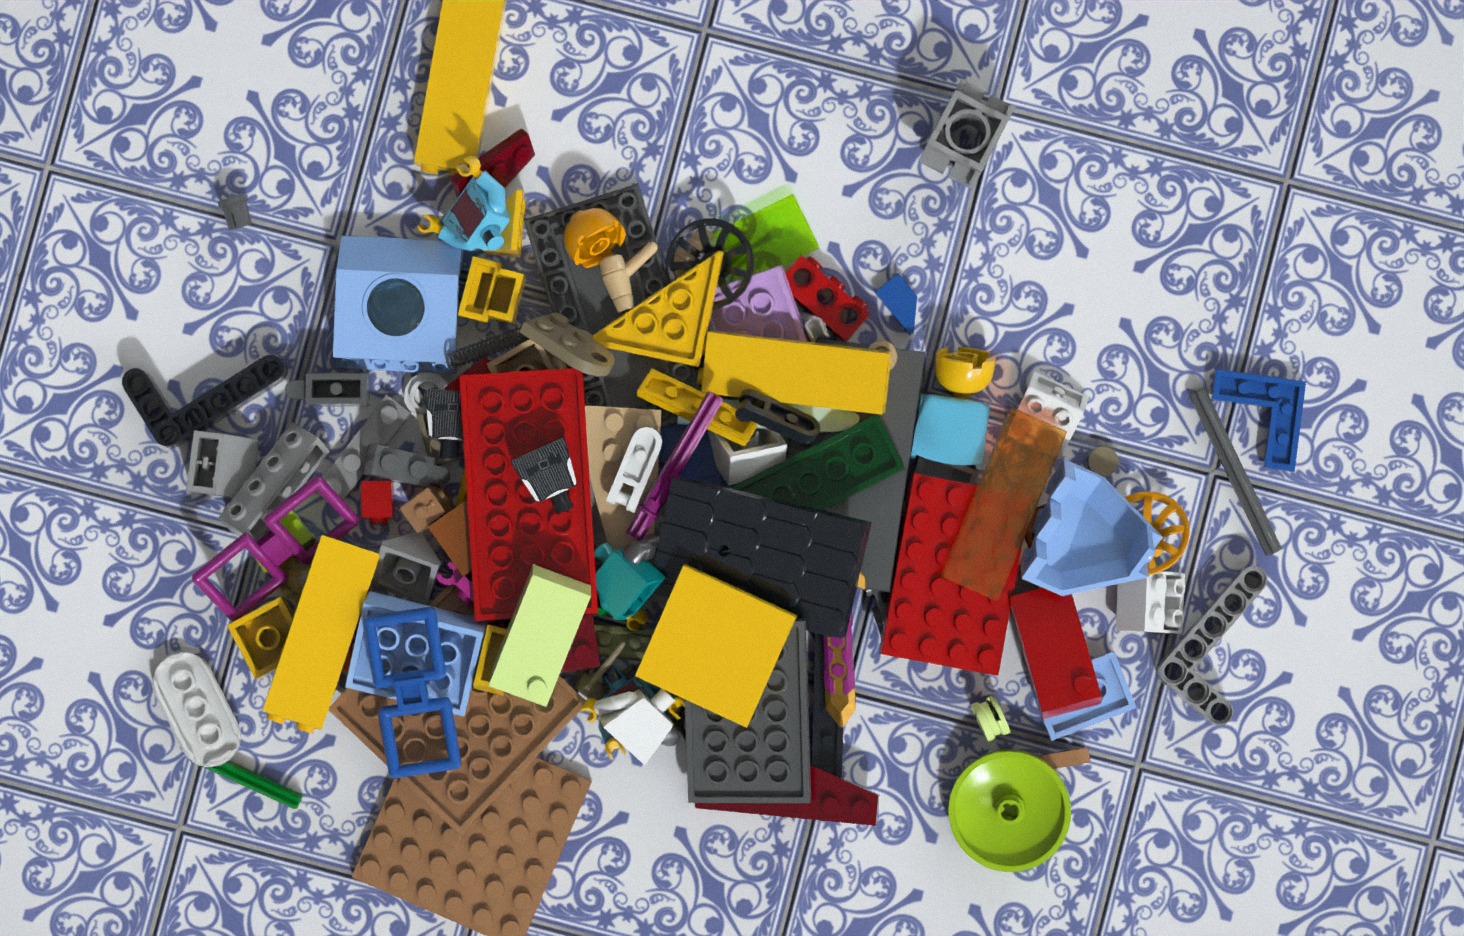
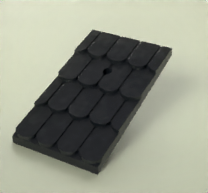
[653,476,872,638]

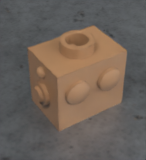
[400,485,455,533]

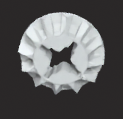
[404,372,449,417]

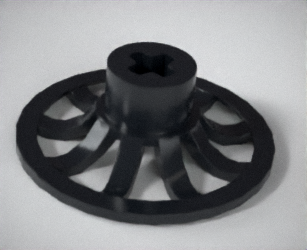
[665,218,754,309]

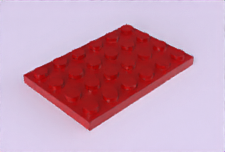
[878,473,1031,676]

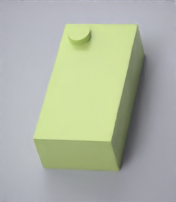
[488,564,591,707]

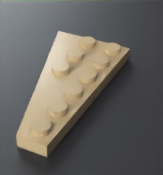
[585,405,662,565]

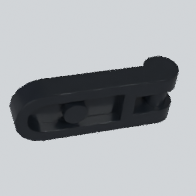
[735,389,820,444]

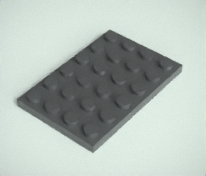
[685,619,811,803]

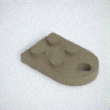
[520,313,615,376]

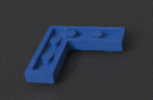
[1211,369,1306,472]

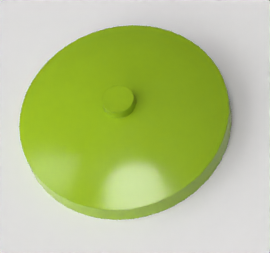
[948,749,1071,872]

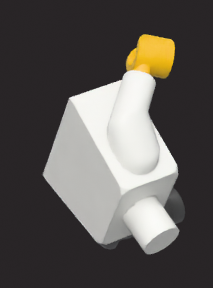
[580,688,680,765]

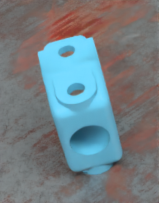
[910,393,990,471]

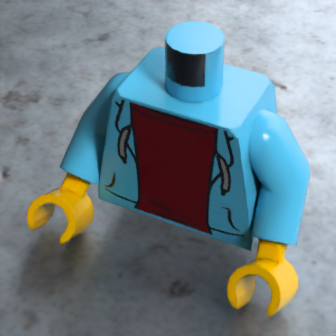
[417,156,510,251]

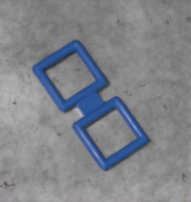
[363,607,461,778]

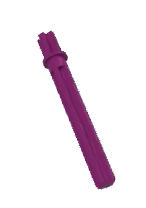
[626,392,723,540]

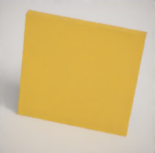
[635,564,797,728]

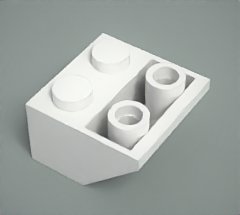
[1116,571,1185,634]

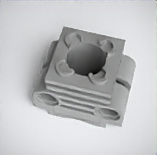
[918,78,1016,190]

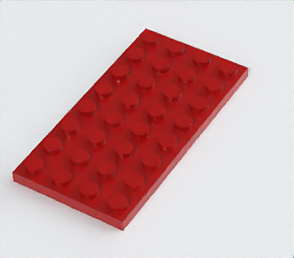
[459,368,598,621]

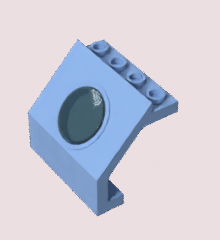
[333,235,463,374]

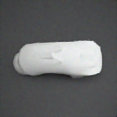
[799,312,828,342]

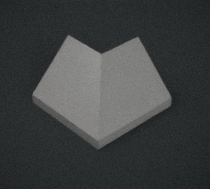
[371,532,444,605]

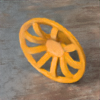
[1124,491,1190,575]

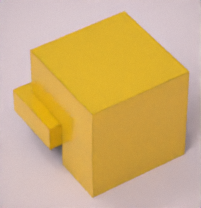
[458,256,527,326]

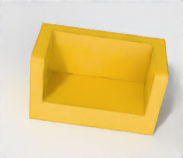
[473,625,507,696]

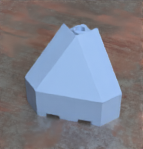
[1021,459,1163,596]

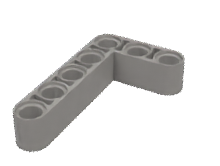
[1157,566,1267,725]

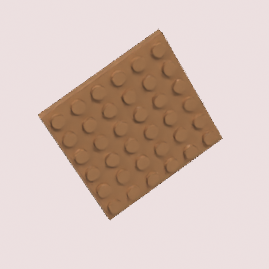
[329,586,585,836]
[352,757,592,936]

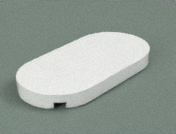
[152,652,241,767]

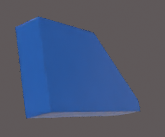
[875,273,917,336]

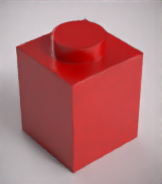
[361,481,395,525]

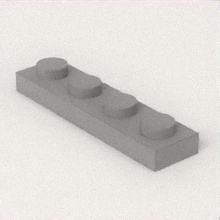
[315,395,411,502]

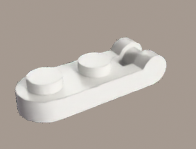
[606,427,662,513]

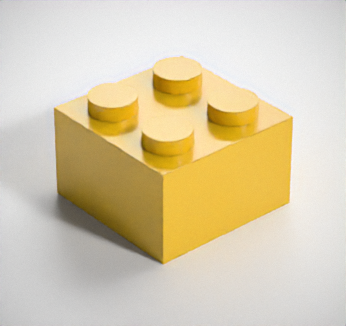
[227,596,294,679]

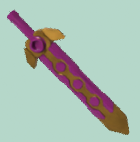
[824,571,866,728]

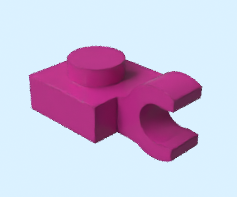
[436,562,474,608]

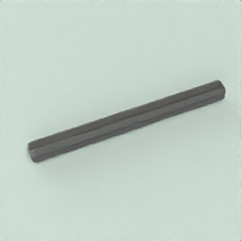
[1190,388,1281,556]

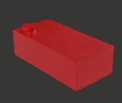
[1009,588,1102,720]

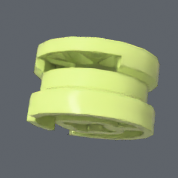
[971,695,1011,743]

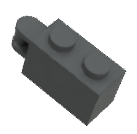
[285,373,370,407]
[362,444,450,488]

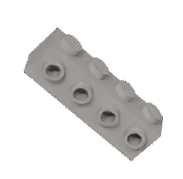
[218,422,330,542]

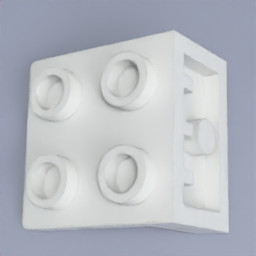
[1006,371,1089,459]

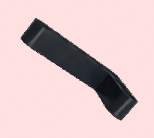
[122,355,288,448]

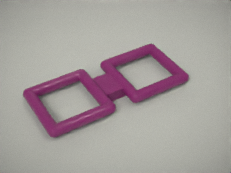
[192,476,359,622]

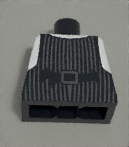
[424,389,464,459]
[510,437,577,515]

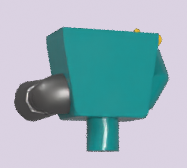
[594,534,665,631]

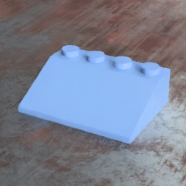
[345,591,488,717]

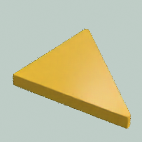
[592,251,724,367]

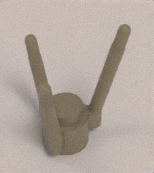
[574,641,635,699]

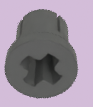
[217,194,252,230]

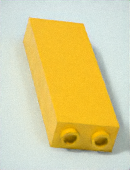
[414,0,507,177]
[697,330,892,415]
[262,535,380,734]

